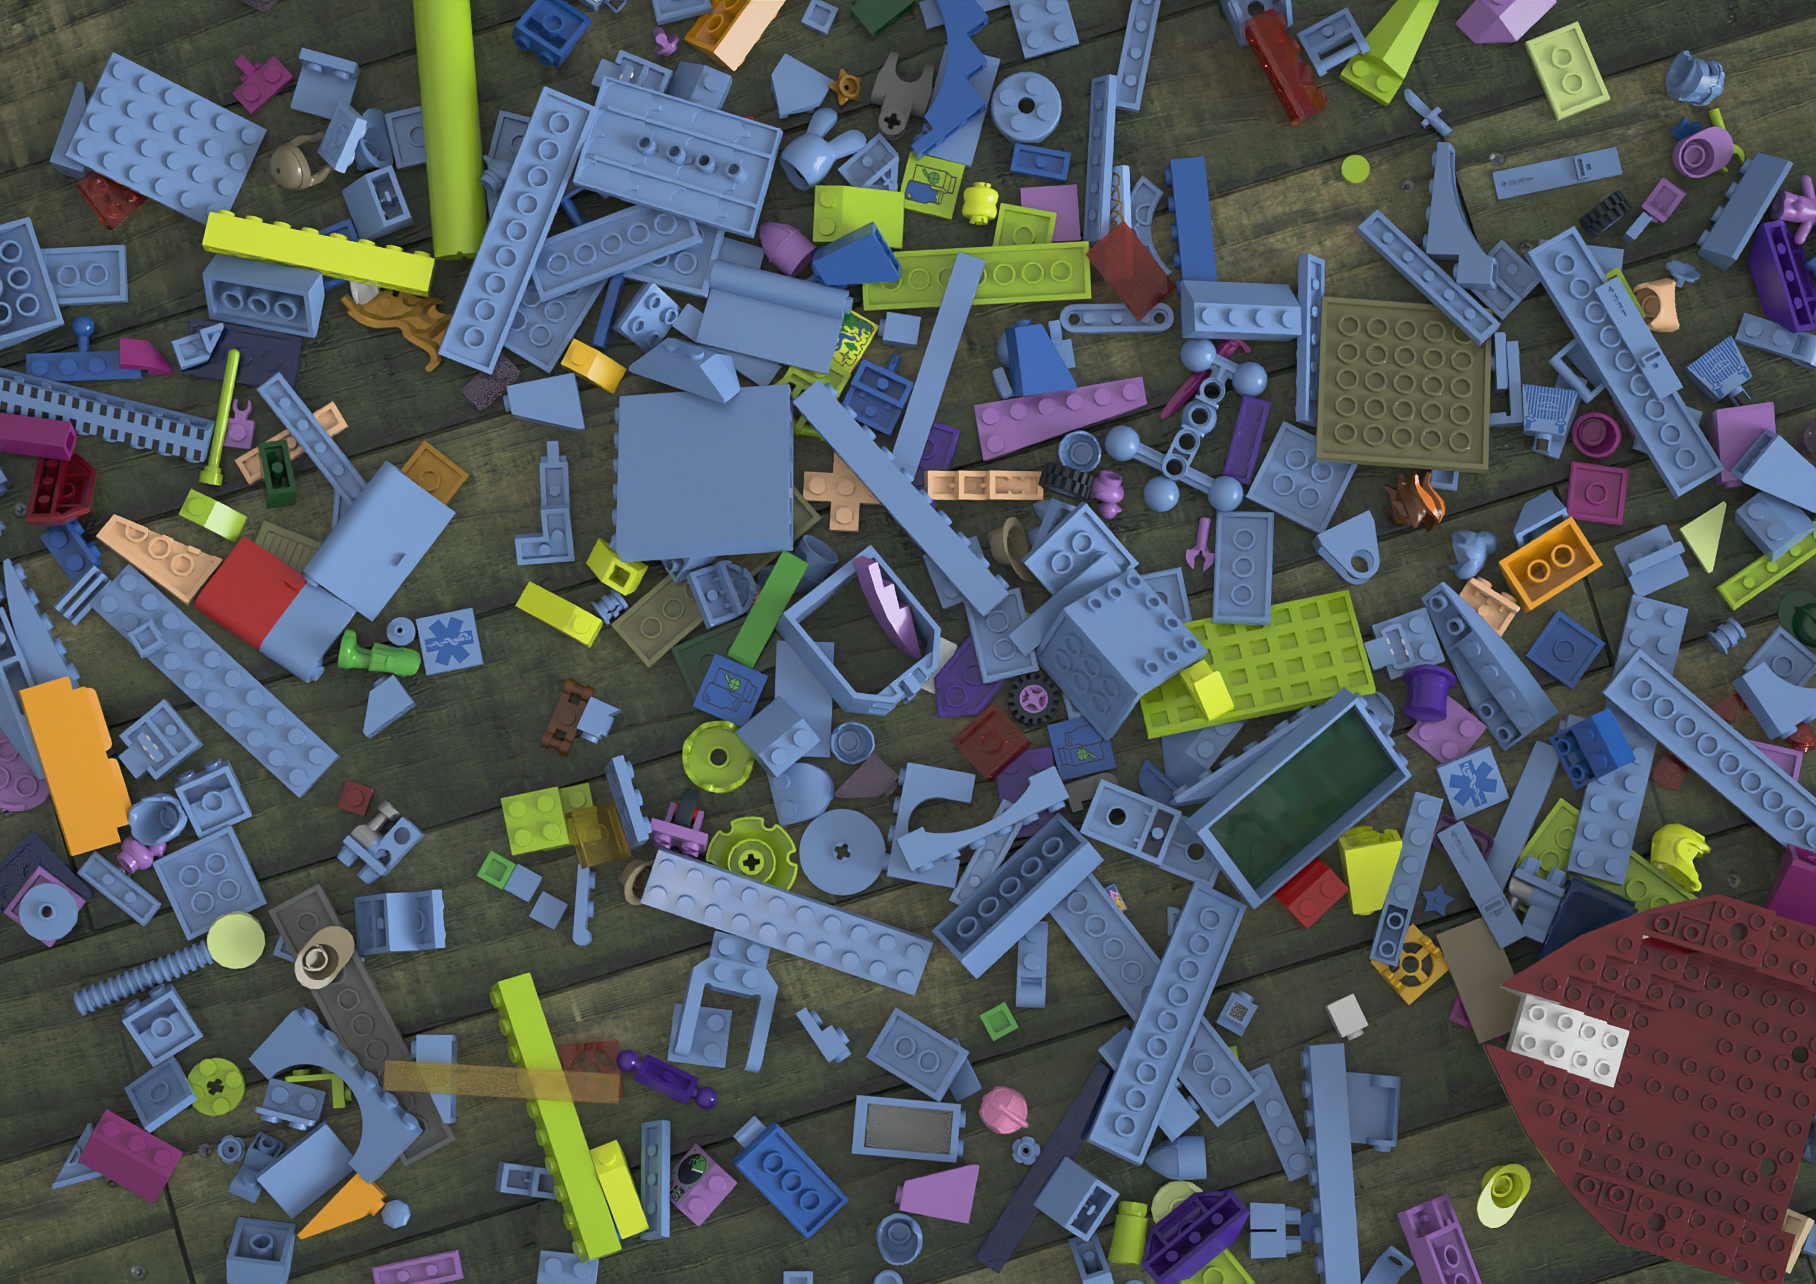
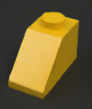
[561,339,627,395]

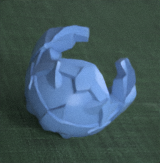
[1665,50,1725,106]

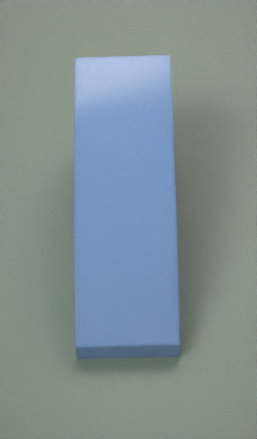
[495,1161,556,1199]

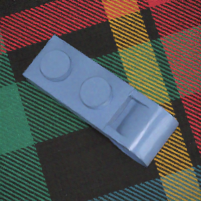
[1735,313,1816,369]
[1016,921,1048,1008]

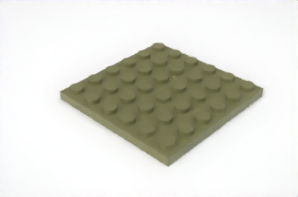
[1315,296,1492,473]

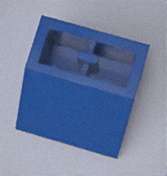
[1549,708,1636,790]

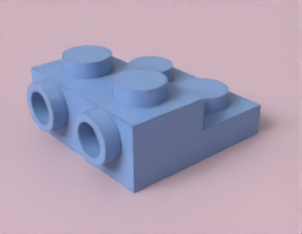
[175,758,252,839]
[122,983,203,1067]
[796,1007,851,1064]

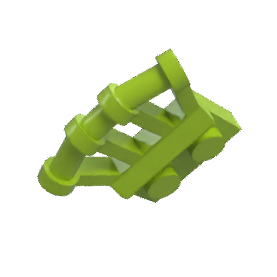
[774,363,852,441]

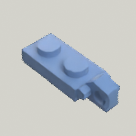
[539,441,571,513]

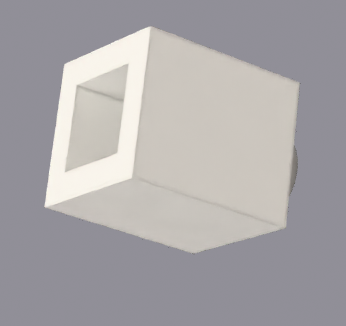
[1325,994,1368,1040]

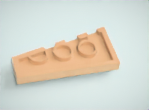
[96,514,224,606]

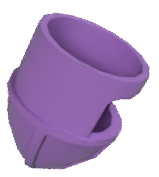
[759,222,818,277]

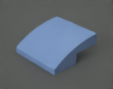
[1470,239,1540,320]

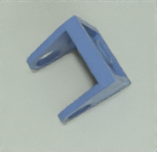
[1220,0,1293,48]
[1312,510,1380,585]

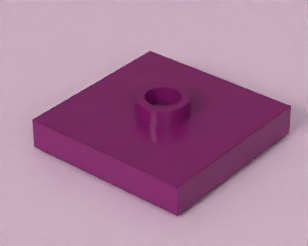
[1565,461,1629,526]

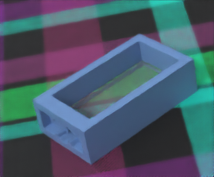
[852,1095,966,1163]

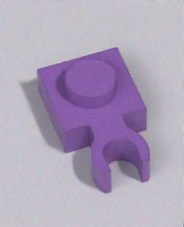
[223,399,256,450]

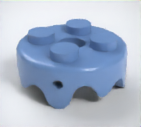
[991,72,1062,144]

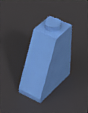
[503,373,587,434]

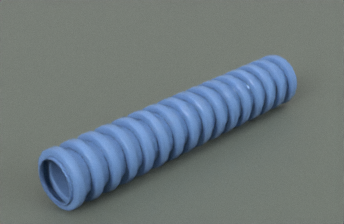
[73,940,214,1016]

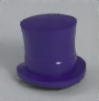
[1402,664,1456,722]

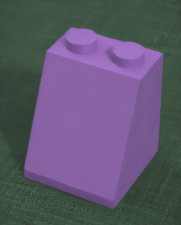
[1705,402,1776,489]
[895,1163,980,1224]

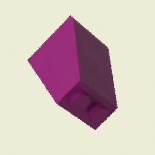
[1763,843,1816,927]

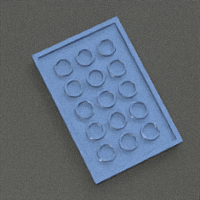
[63,52,267,226]

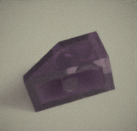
[834,753,899,800]

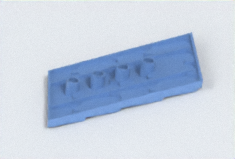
[573,75,783,238]

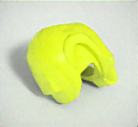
[1650,823,1711,892]

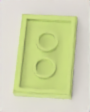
[1524,21,1610,121]

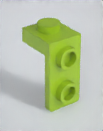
[285,1068,353,1108]

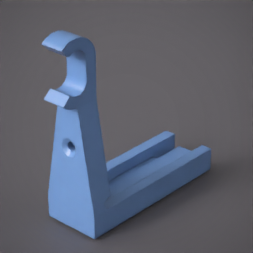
[1489,341,1523,428]

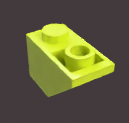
[586,538,649,596]

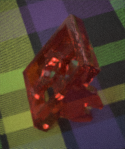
[561,1040,624,1102]

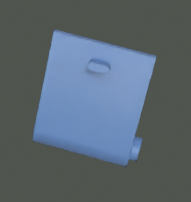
[1308,1072,1402,1152]

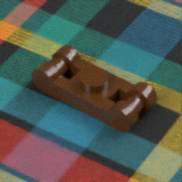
[540,677,595,757]

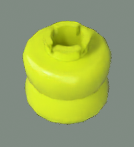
[962,182,999,225]

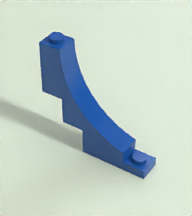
[911,0,989,161]

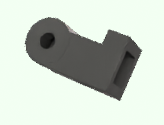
[1064,773,1118,814]

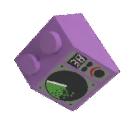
[670,1143,739,1227]

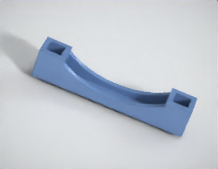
[896,766,1069,874]

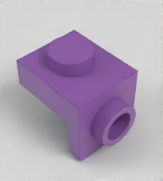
[1641,177,1687,223]

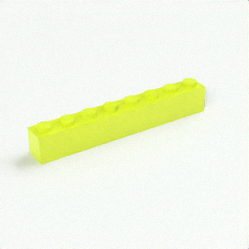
[202,210,436,298]

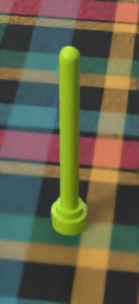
[199,349,240,486]

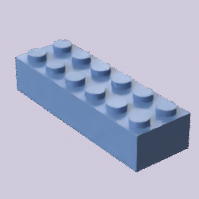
[932,813,1104,979]

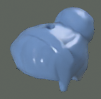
[1448,530,1498,580]

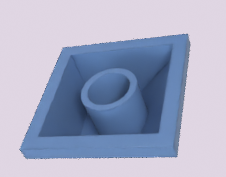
[1513,490,1569,549]

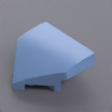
[769,53,834,119]
[837,132,899,192]

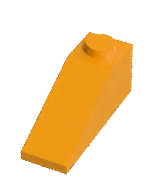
[297,1173,387,1239]

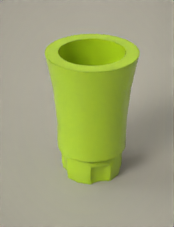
[1106,1201,1148,1266]

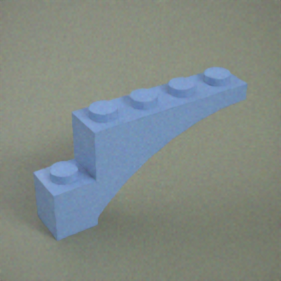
[1423,142,1499,290]

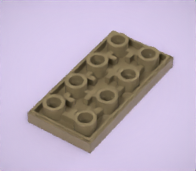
[1435,917,1521,1044]

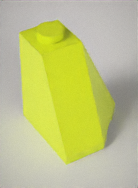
[1336,825,1403,915]

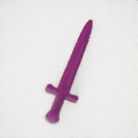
[1160,339,1251,419]

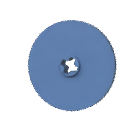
[799,809,886,896]

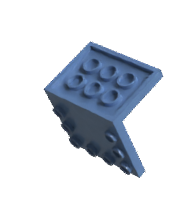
[1035,568,1208,741]

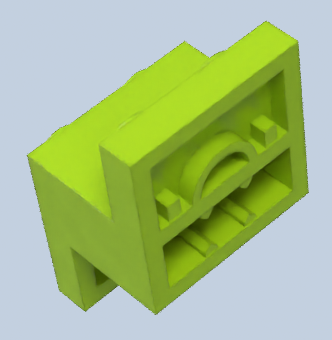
[501,783,601,856]

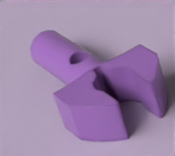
[1185,517,1215,572]

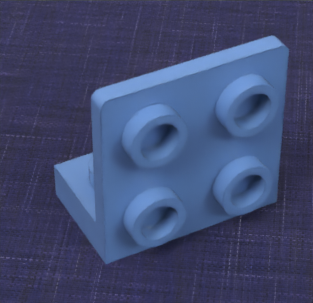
[291,48,361,120]
[254,1078,328,1131]

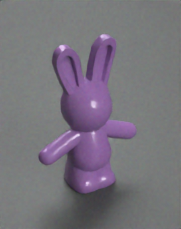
[1771,175,1816,245]

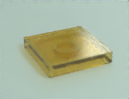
[565,801,632,869]

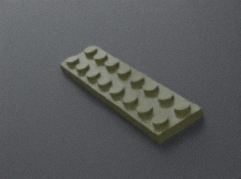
[611,486,822,669]

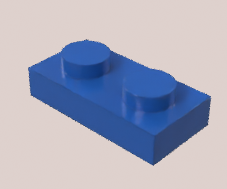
[1010,143,1071,183]

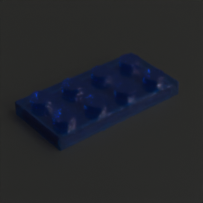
[180,318,304,391]

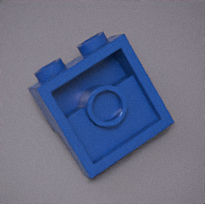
[511,0,592,68]

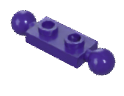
[616,1049,718,1110]

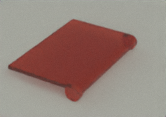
[1085,220,1176,321]

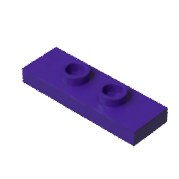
[1222,395,1271,485]

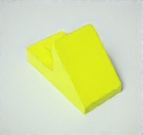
[1179,659,1234,721]

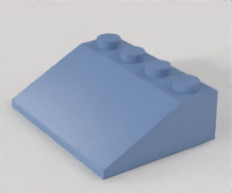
[0,217,64,350]

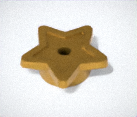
[828,69,862,105]

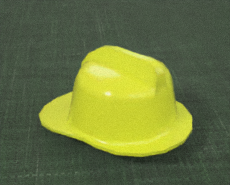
[1477,1164,1531,1228]

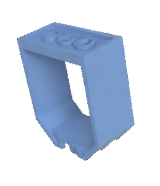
[775,545,941,716]

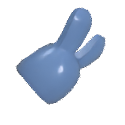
[779,108,867,191]

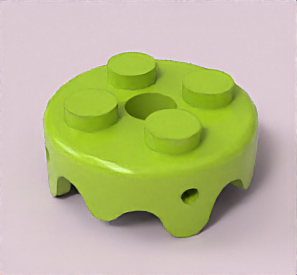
[682,721,755,793]

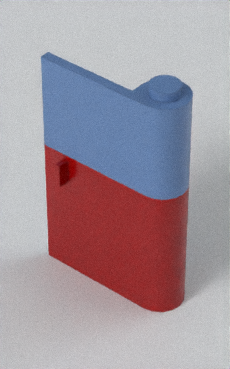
[194,536,356,683]

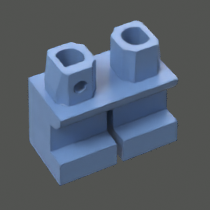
[1248,1202,1301,1259]

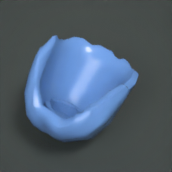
[128,793,188,846]

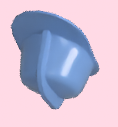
[354,108,393,171]

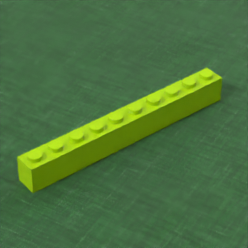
[490,972,622,1264]

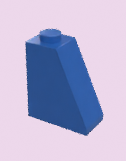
[811,221,902,286]
[1005,319,1077,397]

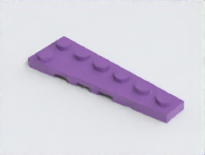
[974,377,1147,462]

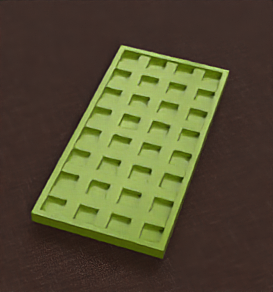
[1139,590,1376,739]

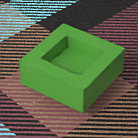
[477,851,516,890]
[980,1002,1018,1041]

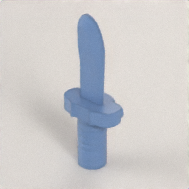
[1404,89,1452,138]

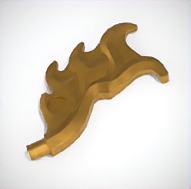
[339,289,452,373]

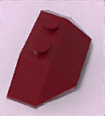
[26,449,97,527]

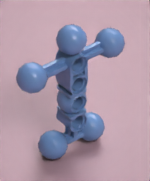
[1104,338,1268,512]

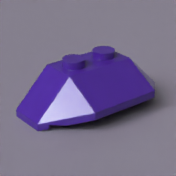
[1748,220,1816,333]
[1141,1190,1250,1284]

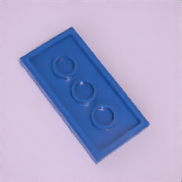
[732,1121,850,1240]

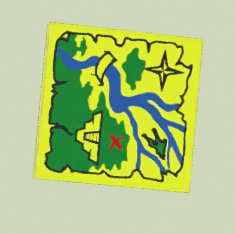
[832,310,879,374]

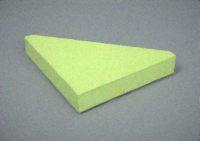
[1678,501,1727,574]

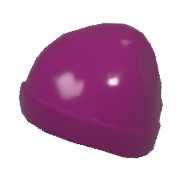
[1571,411,1622,459]

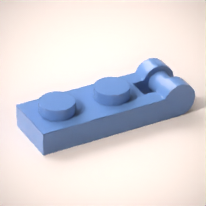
[573,864,597,946]

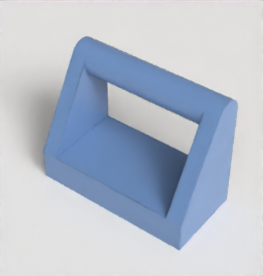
[1548,338,1606,404]

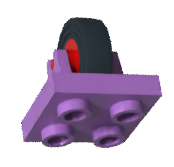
[649,788,708,859]

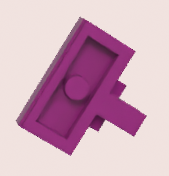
[232,54,294,116]

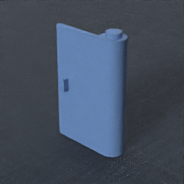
[696,259,853,375]
[302,460,456,622]

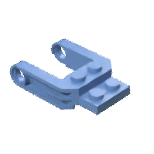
[673,931,778,1073]

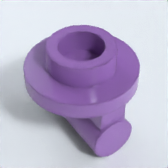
[652,26,679,56]

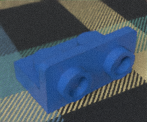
[40,519,103,583]

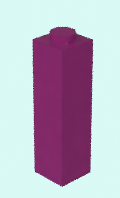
[0,413,78,461]

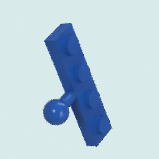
[26,315,143,382]

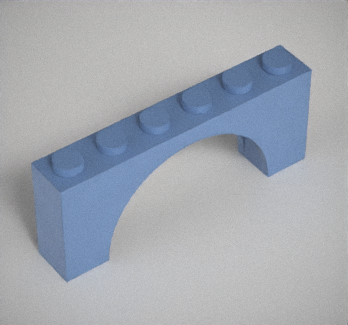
[1732,662,1816,740]
[249,1006,423,1184]

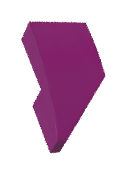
[119,338,172,375]

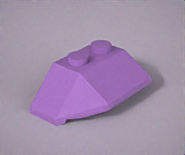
[1454,0,1557,44]

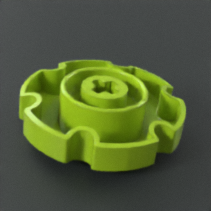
[706,816,798,891]

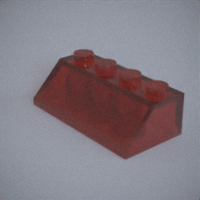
[1244,8,1328,127]

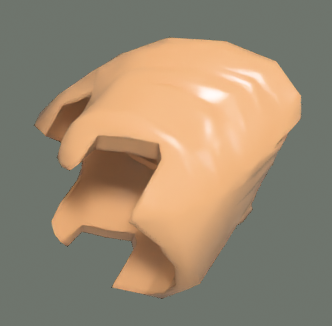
[1633,278,1680,333]

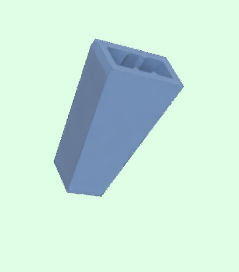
[1729,428,1816,513]

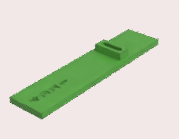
[727,550,809,669]

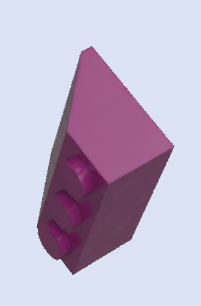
[78,1109,184,1204]

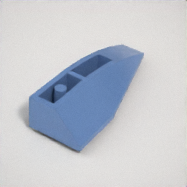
[1422,582,1559,751]
[0,607,45,781]
[1168,704,1333,808]

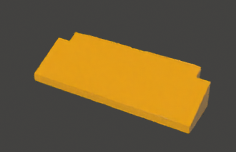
[18,676,132,856]

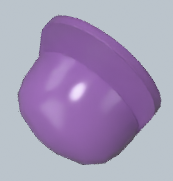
[1672,127,1734,178]

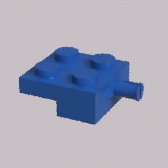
[842,353,915,437]

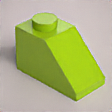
[178,489,248,543]

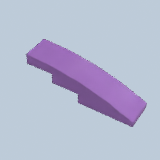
[853,556,921,659]

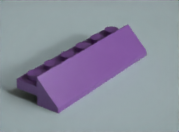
[1397,1193,1482,1284]

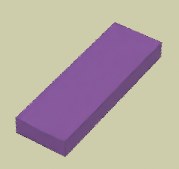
[372,1249,464,1284]

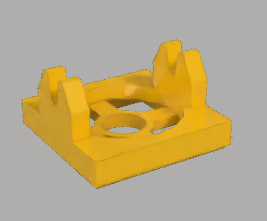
[1370,924,1448,1005]

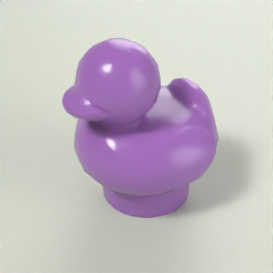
[1089,470,1124,519]
[117,836,167,873]

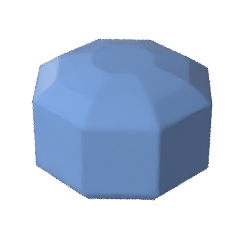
[381,1199,411,1229]

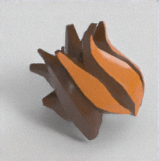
[1383,469,1445,532]

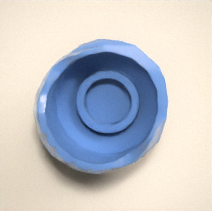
[876,1213,923,1265]

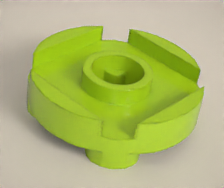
[188,1058,246,1116]

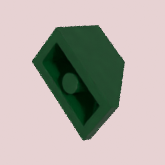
[850,0,916,41]
[258,439,297,509]

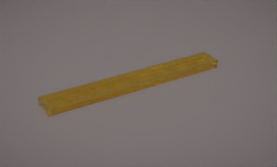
[383,1060,620,1104]

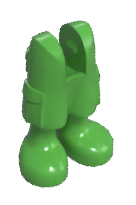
[338,629,421,677]

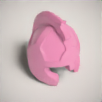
[979,1086,1028,1134]

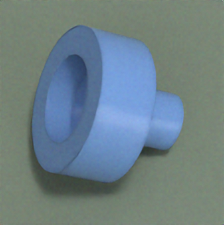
[387,617,417,647]

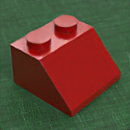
[1272,857,1350,930]

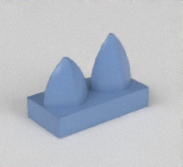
[1026,498,1076,550]

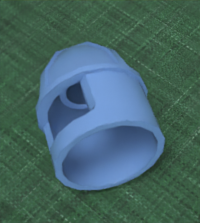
[791,535,839,594]
[1145,1135,1206,1182]

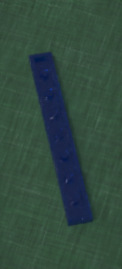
[974,1061,1115,1274]

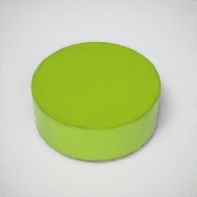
[1341,155,1370,185]

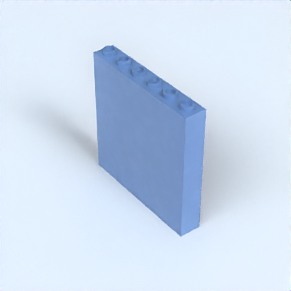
[611,384,794,562]

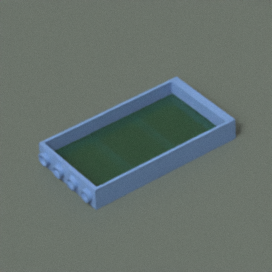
[1185,688,1412,910]

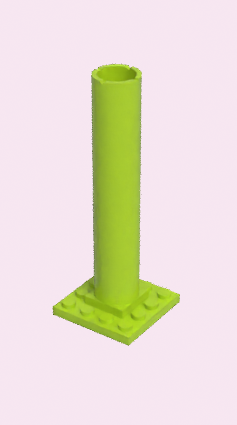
[412,0,488,260]

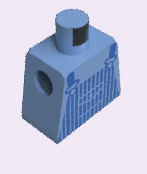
[1682,335,1752,407]
[1521,384,1578,454]

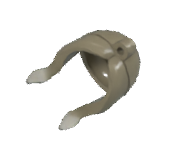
[269,130,334,190]

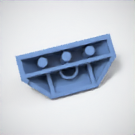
[629,338,740,404]
[1161,719,1248,788]

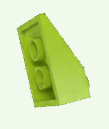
[813,185,905,249]

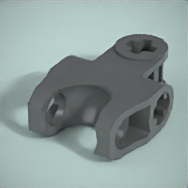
[870,51,935,142]

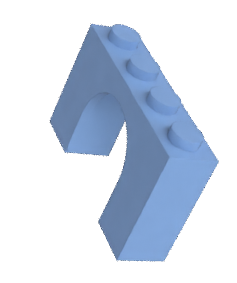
[882,762,976,889]

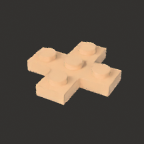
[803,452,881,533]

